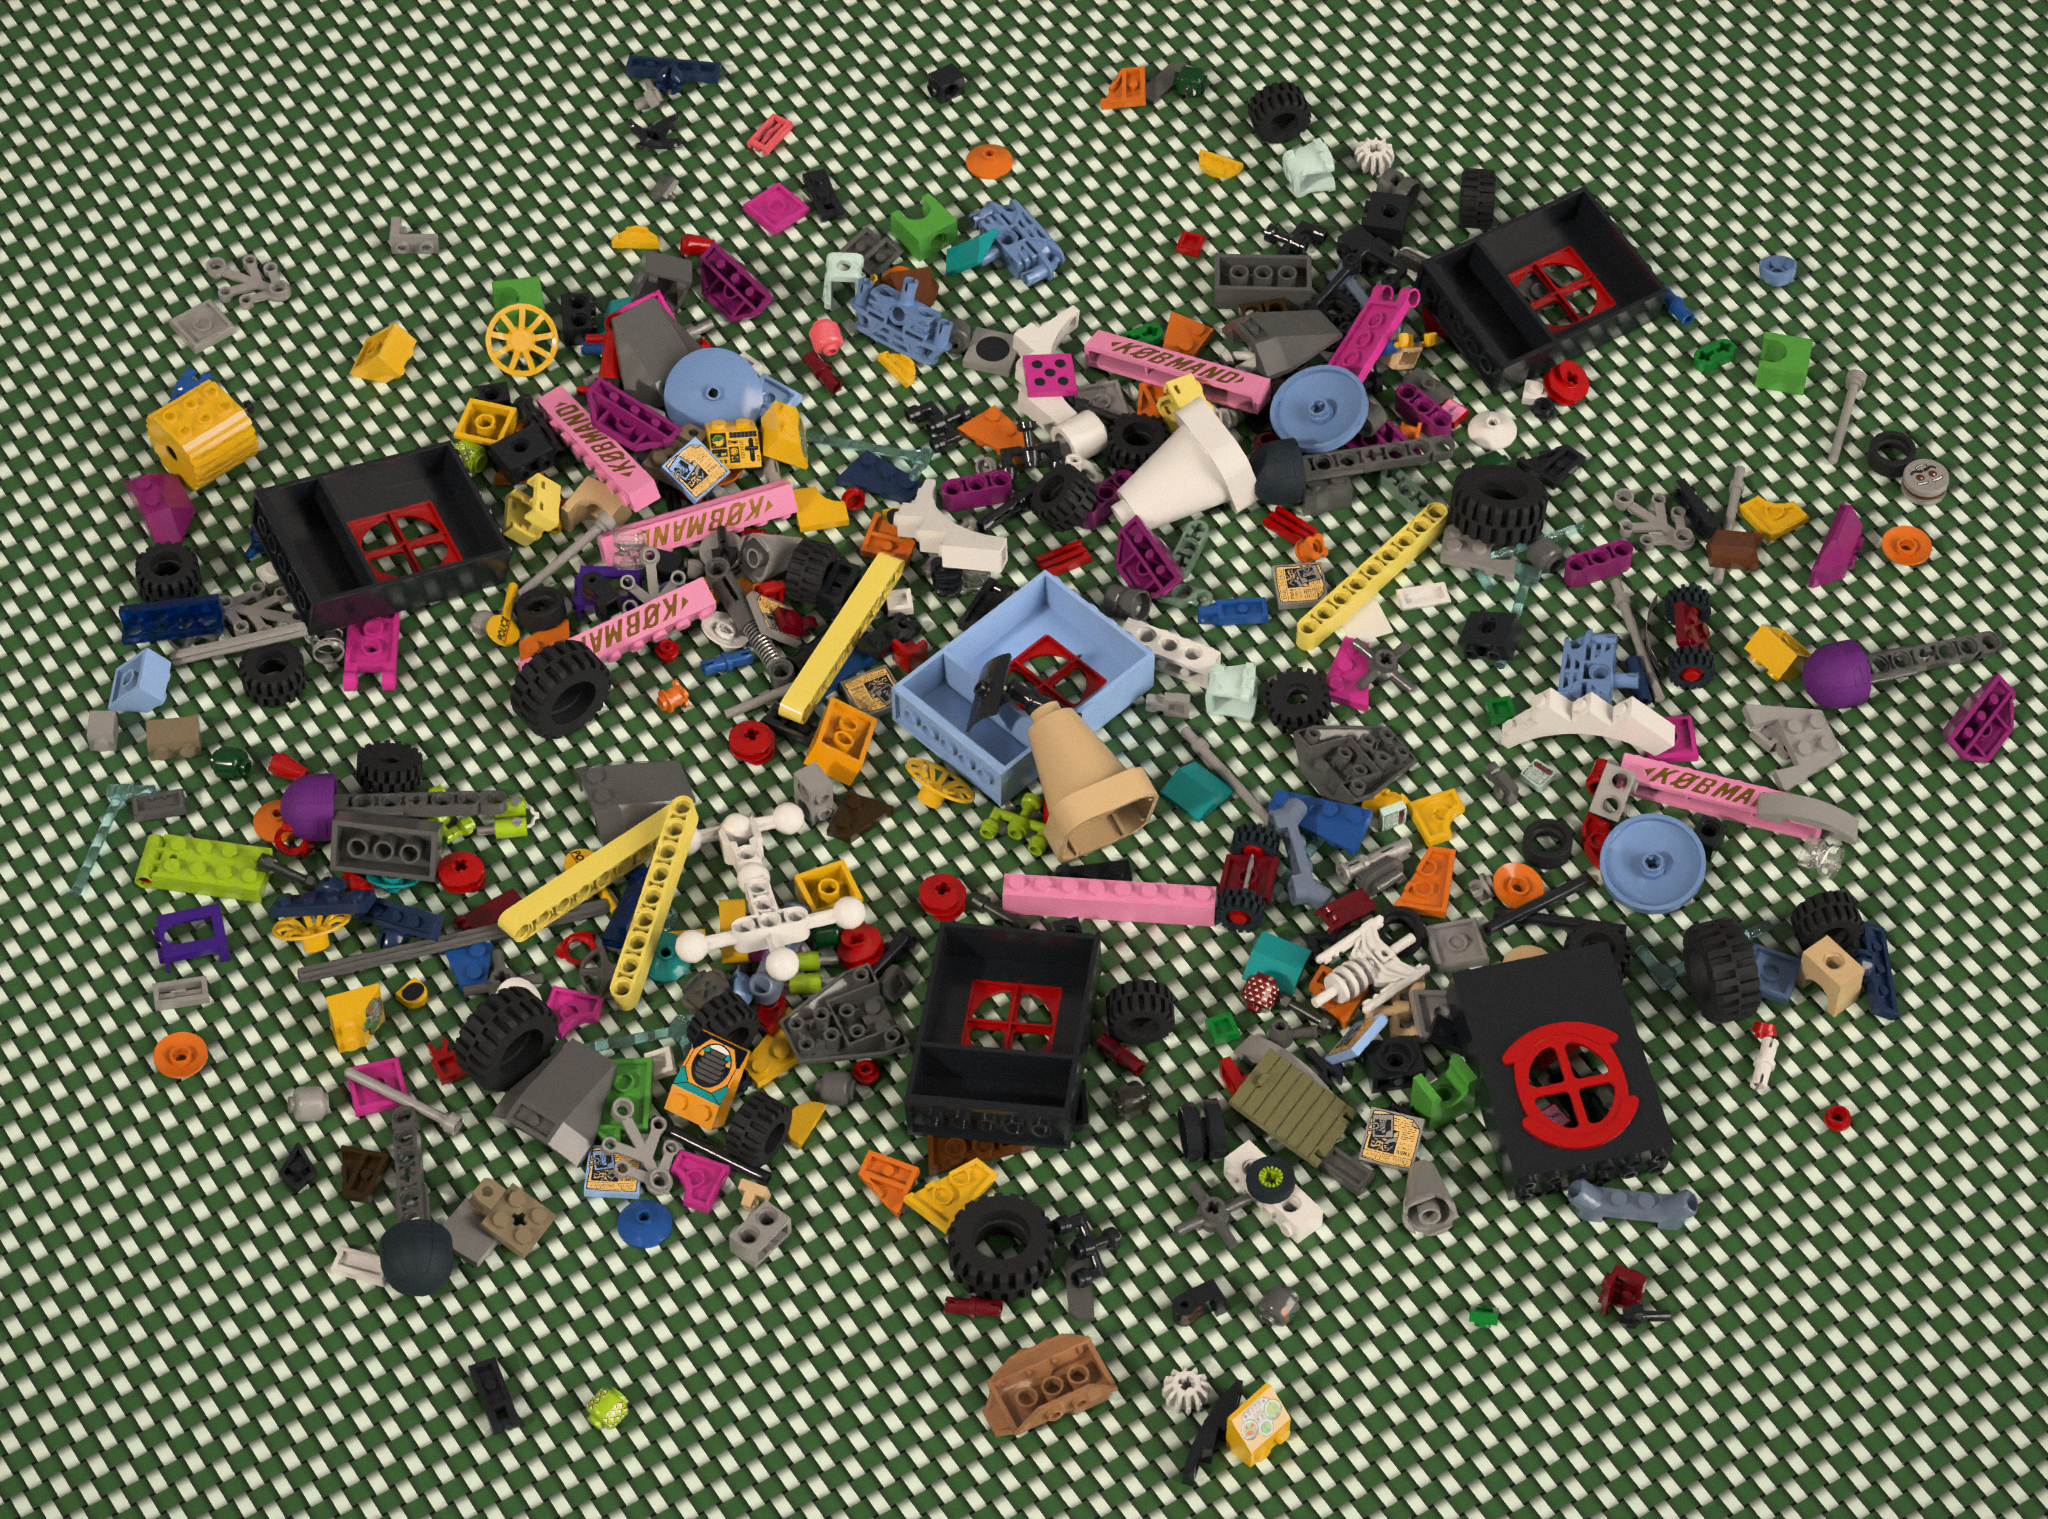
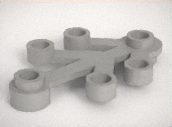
[206,255,292,310]
[1613,488,1695,551]
[619,546,686,644]
[213,582,302,636]
[601,1098,679,1196]

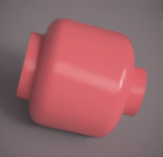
[809,318,844,356]

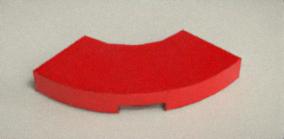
[1581,812,1612,870]
[752,991,787,1036]

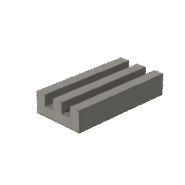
[152,975,210,1011]

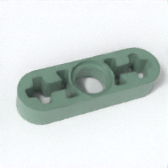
[1380,467,1435,517]
[1172,520,1209,580]

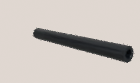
[1482,875,1589,936]
[1493,907,1627,935]
[650,1115,772,1186]

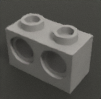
[793,761,834,825]
[1588,762,1639,823]
[729,1200,792,1269]

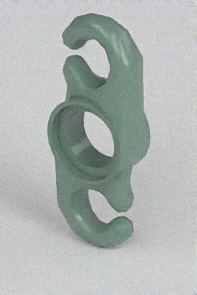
[1153,583,1214,608]

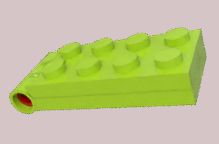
[134,834,273,903]

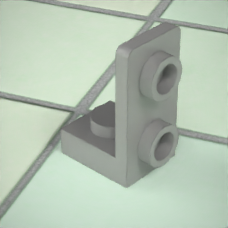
[389,217,440,254]

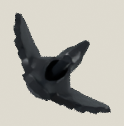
[629,113,682,152]

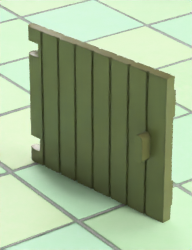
[1227,1048,1357,1168]

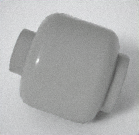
[288,1086,329,1122]

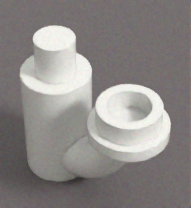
[1220,348,1256,373]
[1065,454,1104,487]

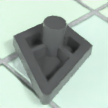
[651,173,679,202]

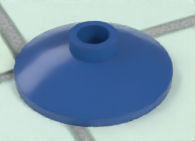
[617,1200,673,1249]

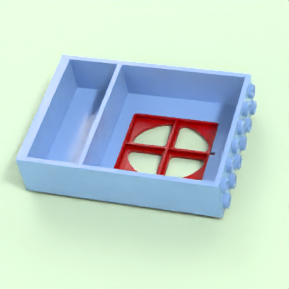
[891,570,1155,806]

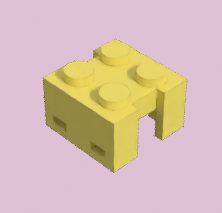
[1156,373,1214,435]
[503,473,561,547]

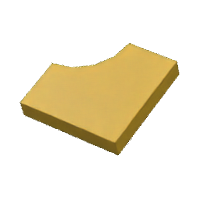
[793,486,849,533]
[1738,495,1809,543]
[1406,788,1465,847]

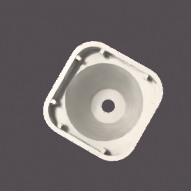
[1111,396,1259,530]

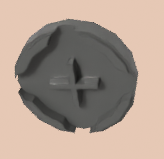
[681,968,732,1015]

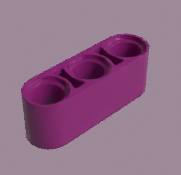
[1394,383,1452,437]
[941,470,1012,512]
[1079,470,1133,529]
[1564,539,1633,588]

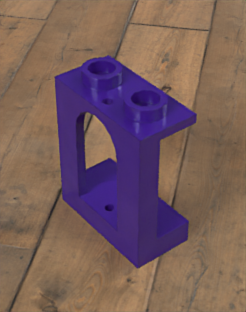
[572,566,643,621]
[153,903,231,974]

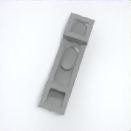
[1756,793,1859,845]
[1234,1034,1333,1093]

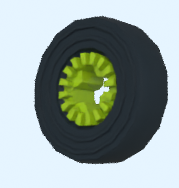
[1246,1156,1296,1204]

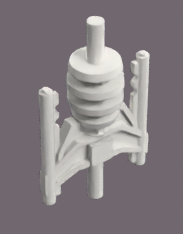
[1311,915,1430,1014]

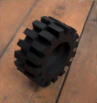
[1318,290,1358,329]

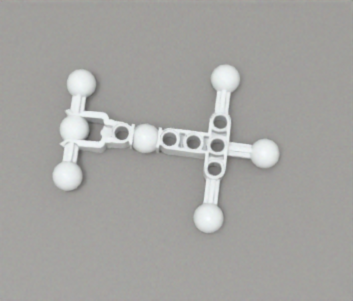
[675,802,866,981]

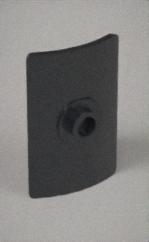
[966,653,1012,733]

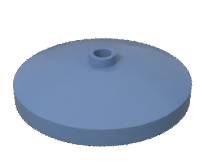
[664,348,763,445]
[1270,365,1369,454]
[1600,813,1706,915]

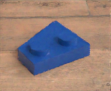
[443,942,494,991]

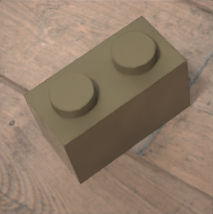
[146,715,202,761]

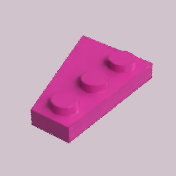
[1325,636,1369,713]

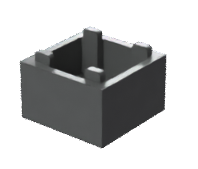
[631,250,692,313]

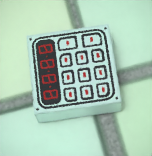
[1519,759,1556,793]
[1378,801,1407,831]

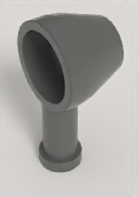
[1266,1019,1318,1049]

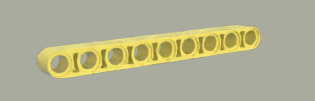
[1296,502,1448,651]
[778,552,905,724]
[610,796,699,1011]
[497,804,683,942]

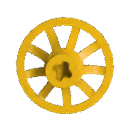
[485,304,558,377]
[905,757,975,809]
[272,914,351,953]

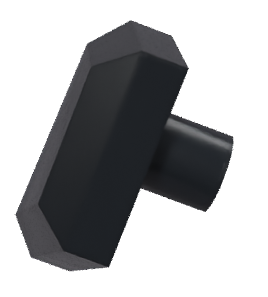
[278,1142,318,1192]

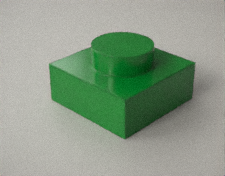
[1485,696,1517,726]
[1205,1012,1240,1046]
[1469,1304,1499,1328]

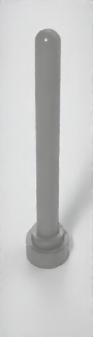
[1828,369,1867,465]
[518,510,617,596]
[344,1067,464,1136]

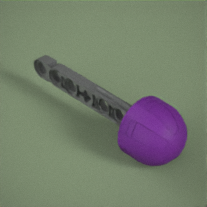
[1802,631,2001,709]
[280,773,508,842]

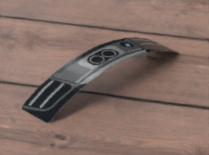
[1644,592,1662,679]

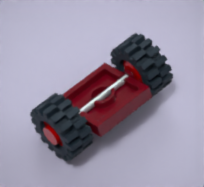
[1664,584,1715,690]
[1215,822,1280,933]

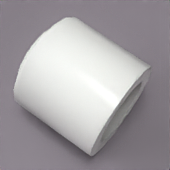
[1051,410,1108,460]

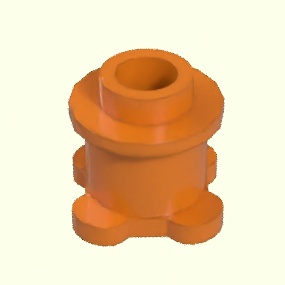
[1396,421,1422,440]
[1295,533,1328,563]
[656,679,690,713]

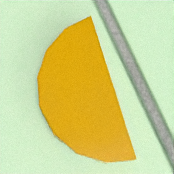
[1198,149,1244,179]
[612,226,660,249]
[877,351,916,389]
[1361,788,1411,818]
[787,1102,826,1150]

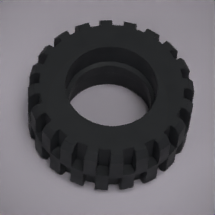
[1449,464,1548,546]
[510,640,611,739]
[1682,917,1761,1025]
[454,986,559,1092]
[948,1192,1055,1302]

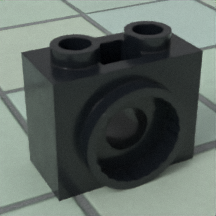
[1361,191,1410,247]
[490,424,555,486]
[1458,611,1524,661]
[1362,1035,1426,1094]

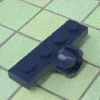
[626,55,721,95]
[269,876,377,918]
[354,897,444,949]
[1848,921,1899,1021]

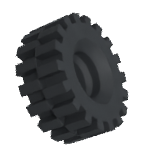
[1265,667,1331,735]
[356,740,423,793]

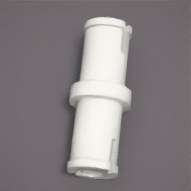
[1750,1037,1779,1091]

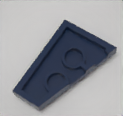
[836,450,923,503]

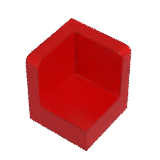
[891,638,928,674]

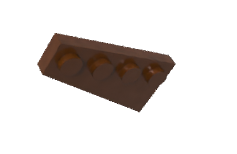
[927,1135,1038,1177]

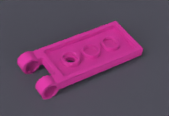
[1327,284,1420,383]
[343,611,401,691]

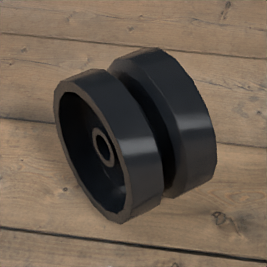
[1177,1098,1227,1163]

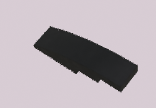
[1182,1379,1243,1486]

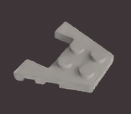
[1440,524,1516,582]
[1742,704,1843,793]

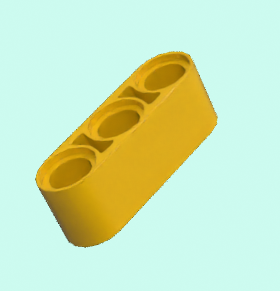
[719,898,749,964]

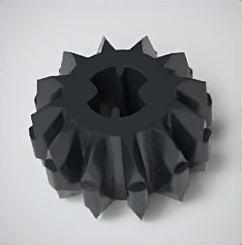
[930,557,963,598]

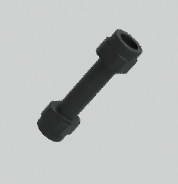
[1073,397,1129,424]
[256,853,320,892]
[970,892,1031,929]
[1275,990,1338,1035]

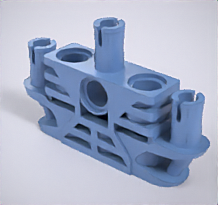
[968,199,1065,287]
[850,277,953,365]
[1558,629,1639,705]

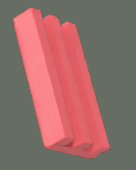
[747,113,793,156]

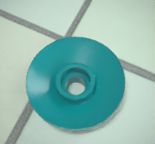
[366,874,419,893]
[640,932,691,983]

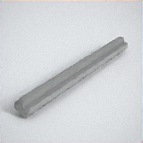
[170,622,308,666]

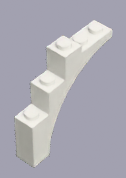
[1012,305,1080,435]
[893,479,1008,572]
[1501,687,1675,756]

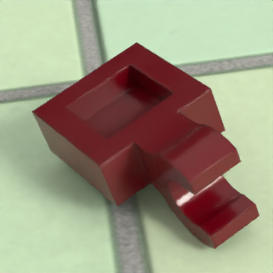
[772,606,819,637]

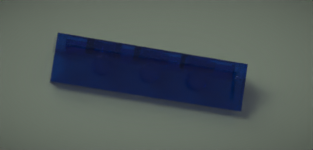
[119,593,225,645]
[601,855,662,950]

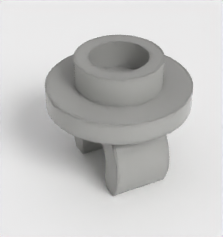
[1468,873,1496,902]

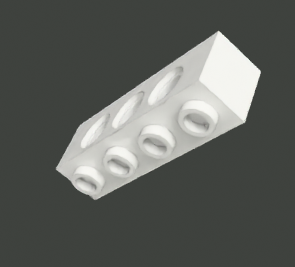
[1122,617,1221,689]
[1224,1140,1323,1244]

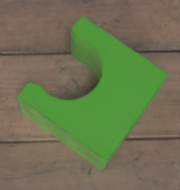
[890,193,958,262]
[492,276,547,334]
[1755,331,1813,395]
[1410,1054,1478,1132]

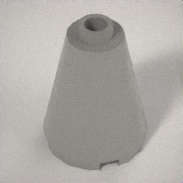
[737,533,803,583]
[1402,1160,1458,1236]

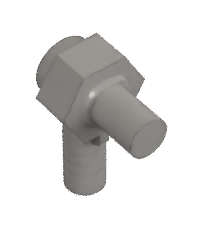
[633,79,664,111]

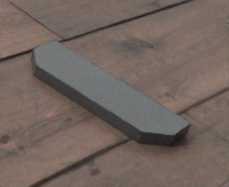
[1146,62,1189,105]
[1064,1256,1095,1322]

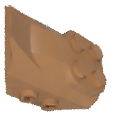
[982,1333,1118,1437]

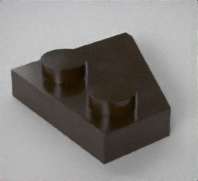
[827,791,894,844]
[340,1145,392,1204]

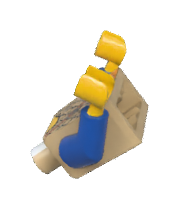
[1377,332,1438,370]

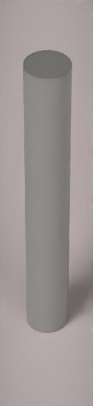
[724,681,794,720]

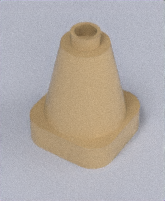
[1027,701,1159,862]

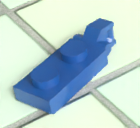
[1197,597,1269,626]

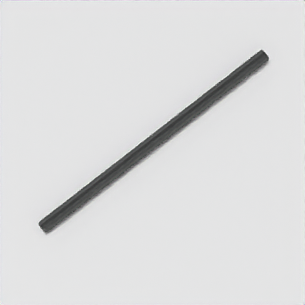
[297,898,609,984]

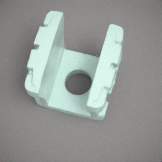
[1282,138,1336,198]
[823,252,866,309]
[1205,662,1258,722]

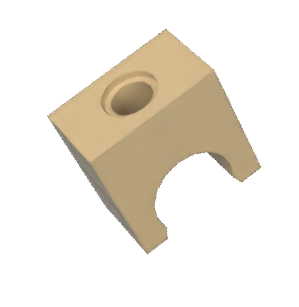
[561,476,632,545]
[1796,935,1865,1017]

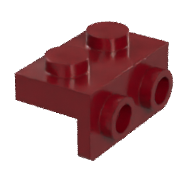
[1598,1264,1647,1316]

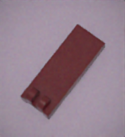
[1313,887,1378,935]
[452,888,522,932]

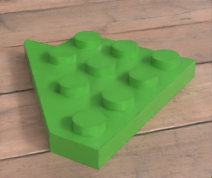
[596,1057,654,1149]

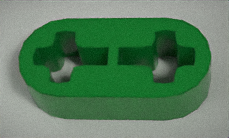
[1121,323,1163,346]
[1693,339,1736,372]

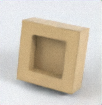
[738,1178,771,1212]

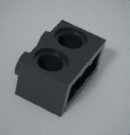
[560,292,598,346]
[817,559,861,619]

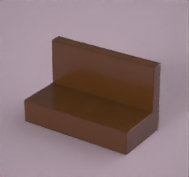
[1706,529,1764,571]

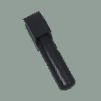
[711,525,738,566]
[1304,1047,1343,1091]
[1618,1304,1672,1329]

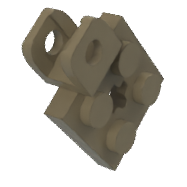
[641,423,706,491]
[468,1178,557,1260]

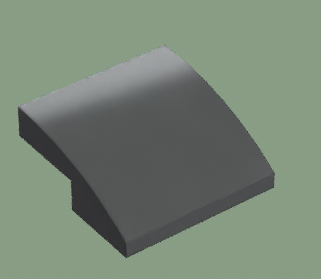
[838,226,904,279]

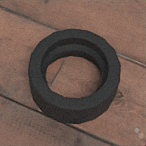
[1867,431,1917,478]
[516,587,567,631]
[1522,819,1573,870]
[1377,906,1424,958]

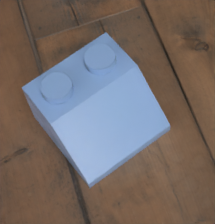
[108,648,171,713]

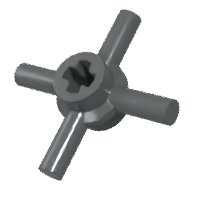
[1351,637,1415,693]
[463,949,544,997]
[1174,1180,1252,1250]

